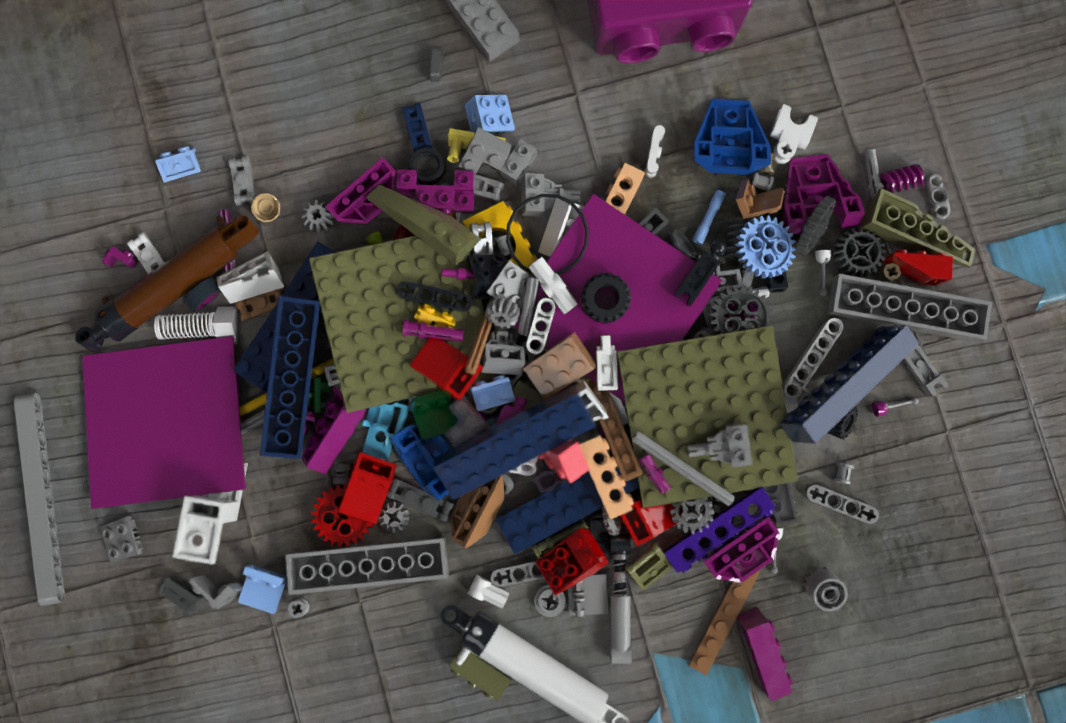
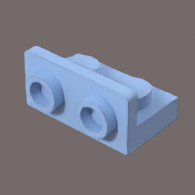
[155,146,201,182]
[471,375,515,412]

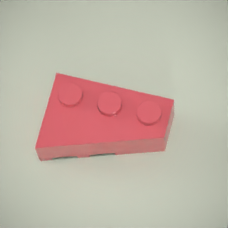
[538,440,589,483]

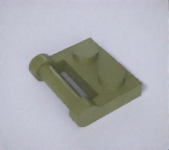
[624,542,673,591]

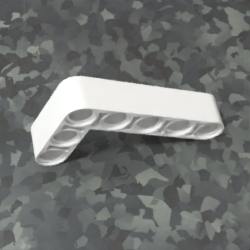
[782,318,843,407]

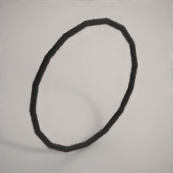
[506,194,589,275]

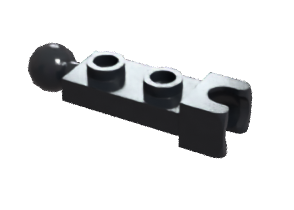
[674,241,726,307]

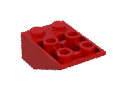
[882,250,953,286]
[409,337,483,401]
[338,452,397,524]
[620,498,683,546]
[535,528,609,596]

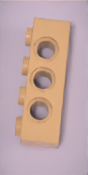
[605,163,645,214]
[579,436,634,519]

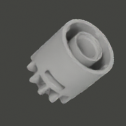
[803,566,848,611]

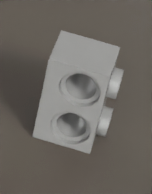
[500,139,537,186]

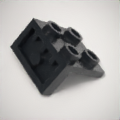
[467,255,507,299]

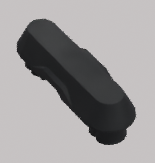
[590,510,611,566]

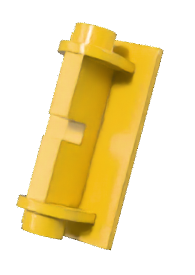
[414,304,456,328]

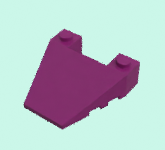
[781,154,865,234]

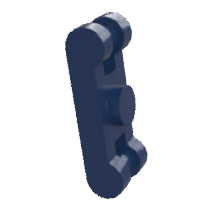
[402,102,432,152]

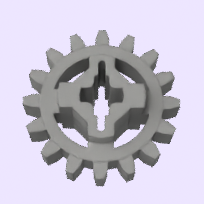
[670,497,714,534]

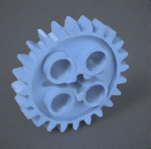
[735,215,797,279]

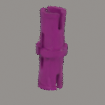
[639,453,671,494]

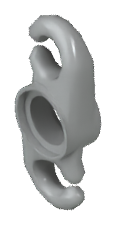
[926,174,950,220]

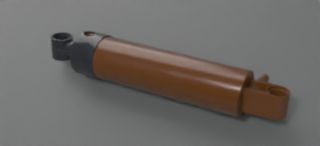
[75,215,259,352]

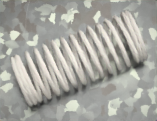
[154,312,216,339]

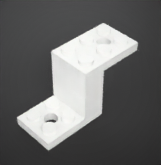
[173,463,248,564]

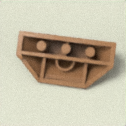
[451,476,504,548]

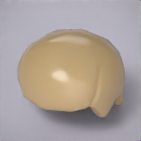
[251,193,280,222]

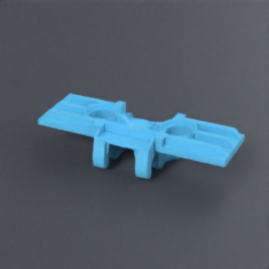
[361,399,411,461]

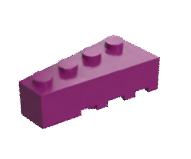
[301,385,366,474]
[737,608,793,702]

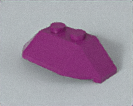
[325,157,396,225]
[703,517,780,583]

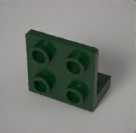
[410,390,458,440]

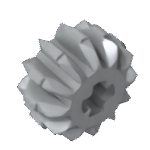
[301,200,334,233]
[486,296,520,328]

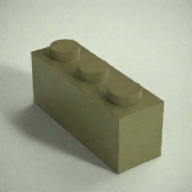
[449,647,512,700]

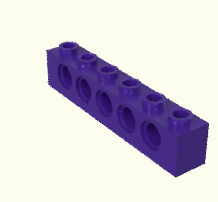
[663,487,776,573]

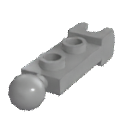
[903,345,948,397]

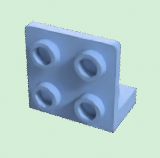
[464,95,515,132]
[238,564,287,614]

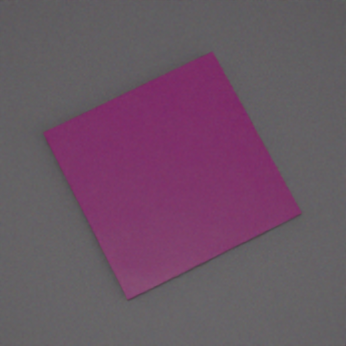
[511,194,722,403]
[82,336,246,509]

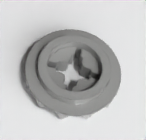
[378,502,409,533]
[602,508,621,536]
[534,585,566,617]

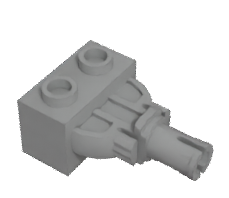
[521,173,580,217]
[481,325,525,375]
[688,422,753,467]

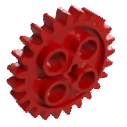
[311,484,373,548]

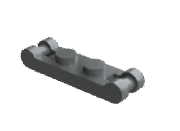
[387,477,455,523]

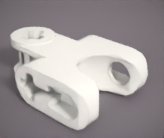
[769,104,818,164]

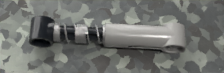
[609,534,632,664]

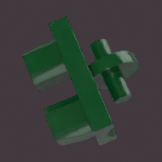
[308,378,331,414]

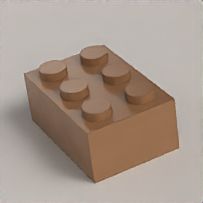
[523,332,596,400]

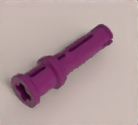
[403,319,464,342]

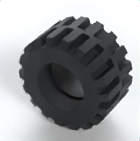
[581,272,631,324]

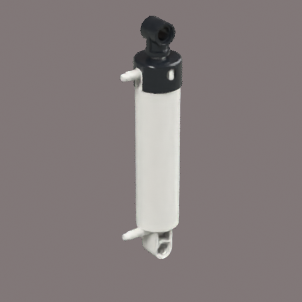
[440,605,629,723]

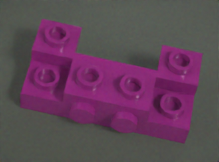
[397,170,474,215]

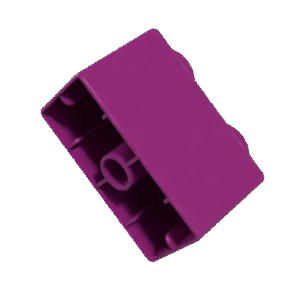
[587,0,753,64]

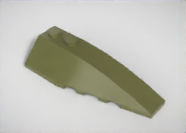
[367,184,481,266]
[860,188,975,268]

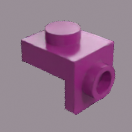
[102,246,138,268]

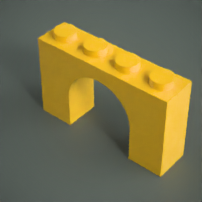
[463,201,538,275]

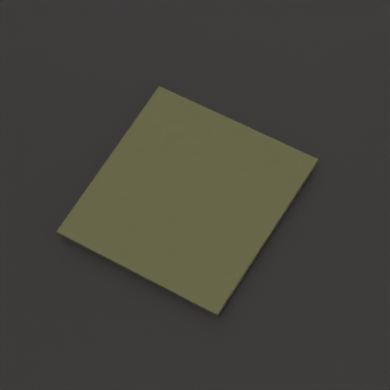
[309,236,500,413]
[617,326,798,508]

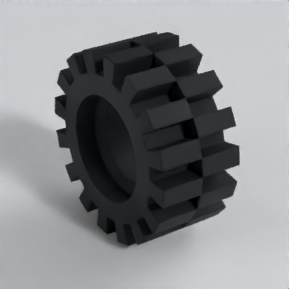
[827,407,858,440]

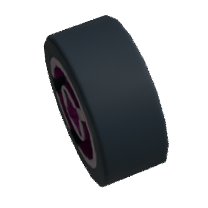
[184,278,221,312]

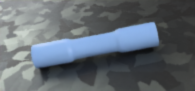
[692,190,726,245]

